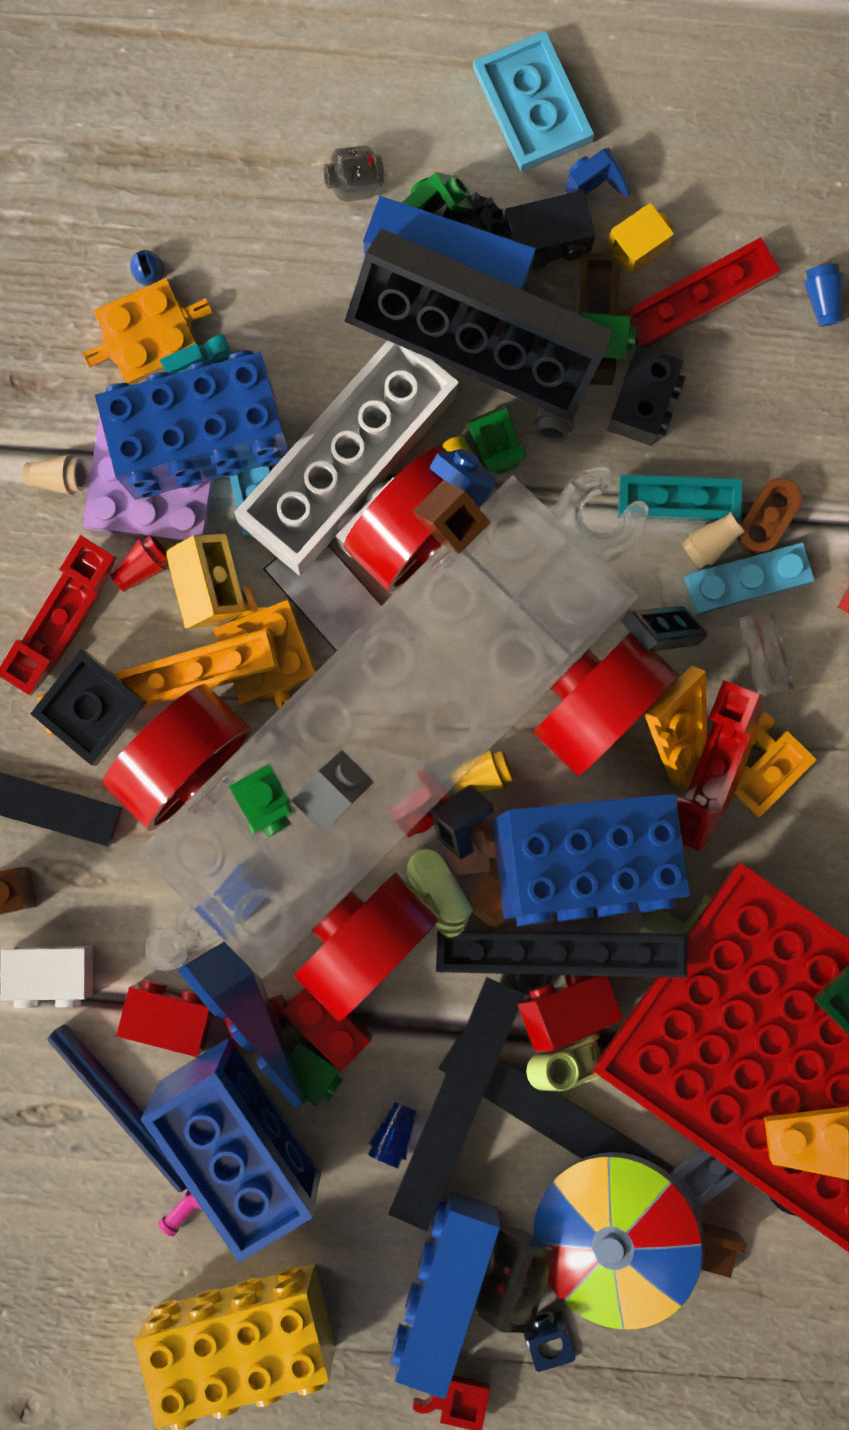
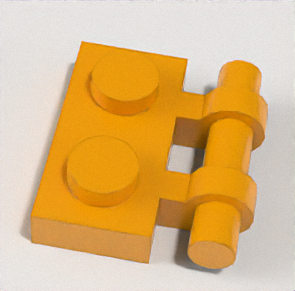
[733,711,817,818]

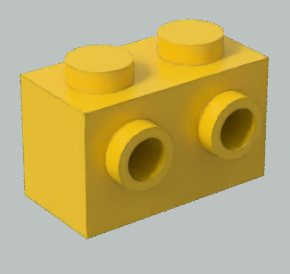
[165,534,246,629]

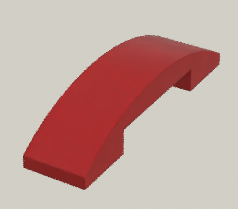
[0,535,116,696]
[676,680,763,851]

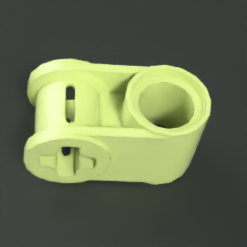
[526,1031,601,1091]

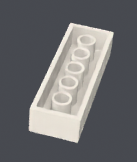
[235,340,459,576]

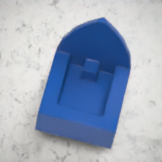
[566,148,631,197]
[430,449,496,508]

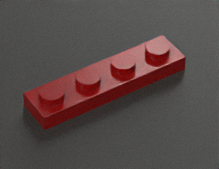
[621,237,781,348]

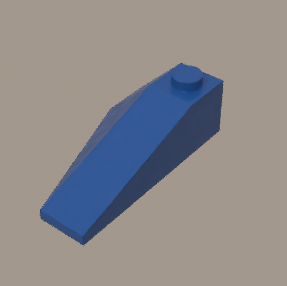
[178,940,306,1109]

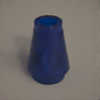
[368,1101,417,1169]

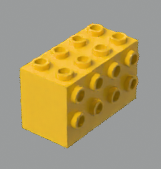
[134,1264,336,1430]

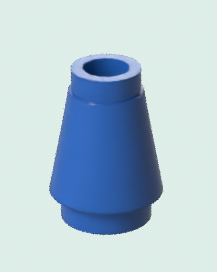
[803,263,844,327]

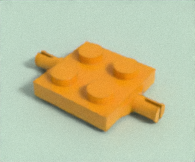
[82,278,213,386]
[213,586,318,720]

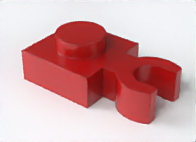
[412,1375,490,1430]

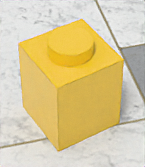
[607,202,674,276]

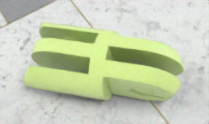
[406,849,473,937]

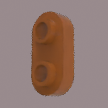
[738,478,802,555]

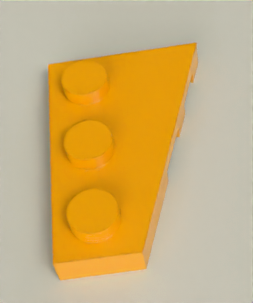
[644,665,707,790]
[764,1107,849,1180]

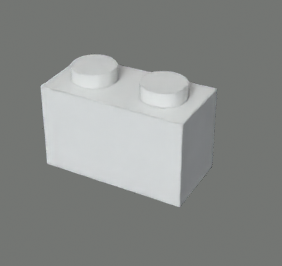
[0,946,94,1008]

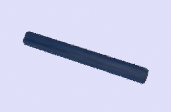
[47,1024,187,1193]

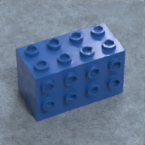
[95,351,289,500]
[492,794,690,926]

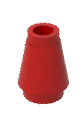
[109,535,168,592]

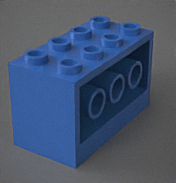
[140,1037,321,1263]

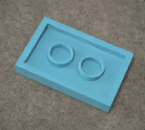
[473,30,594,172]

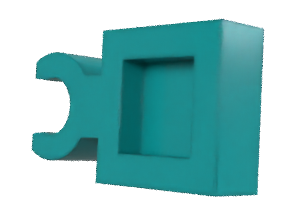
[159,334,232,375]

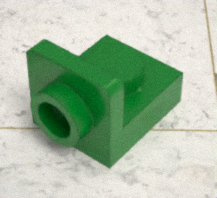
[229,764,297,838]

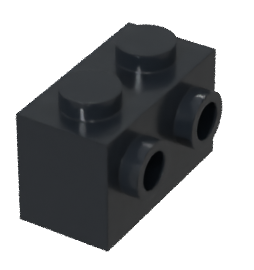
[607,345,686,446]

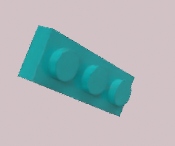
[617,475,742,521]

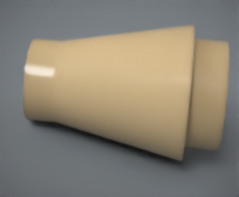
[22,454,87,495]
[682,512,746,569]

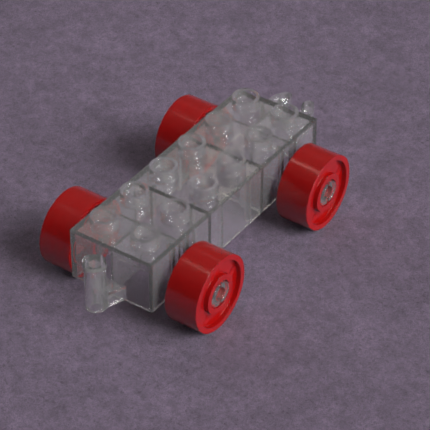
[103,445,679,1022]

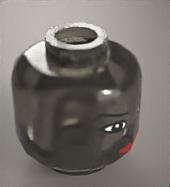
[324,145,384,202]

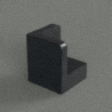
[430,785,494,860]

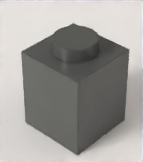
[291,750,374,833]

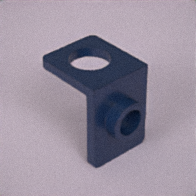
[522,1311,575,1372]

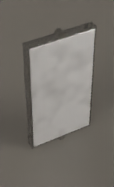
[263,544,391,658]

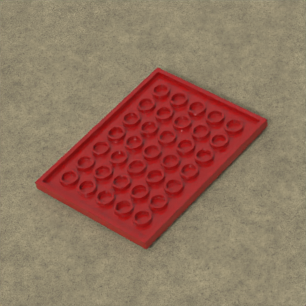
[592,862,849,1253]

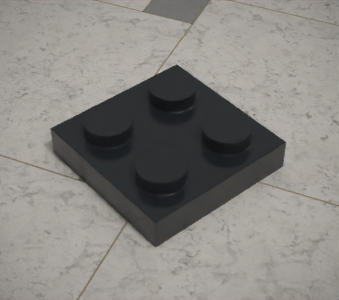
[30,649,147,766]

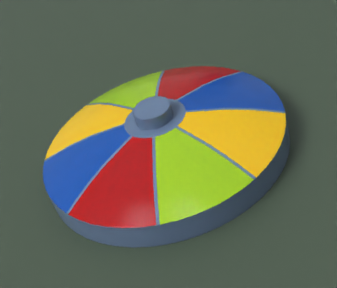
[534,1152,705,1329]

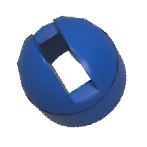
[130,250,164,286]

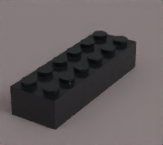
[344,228,612,421]

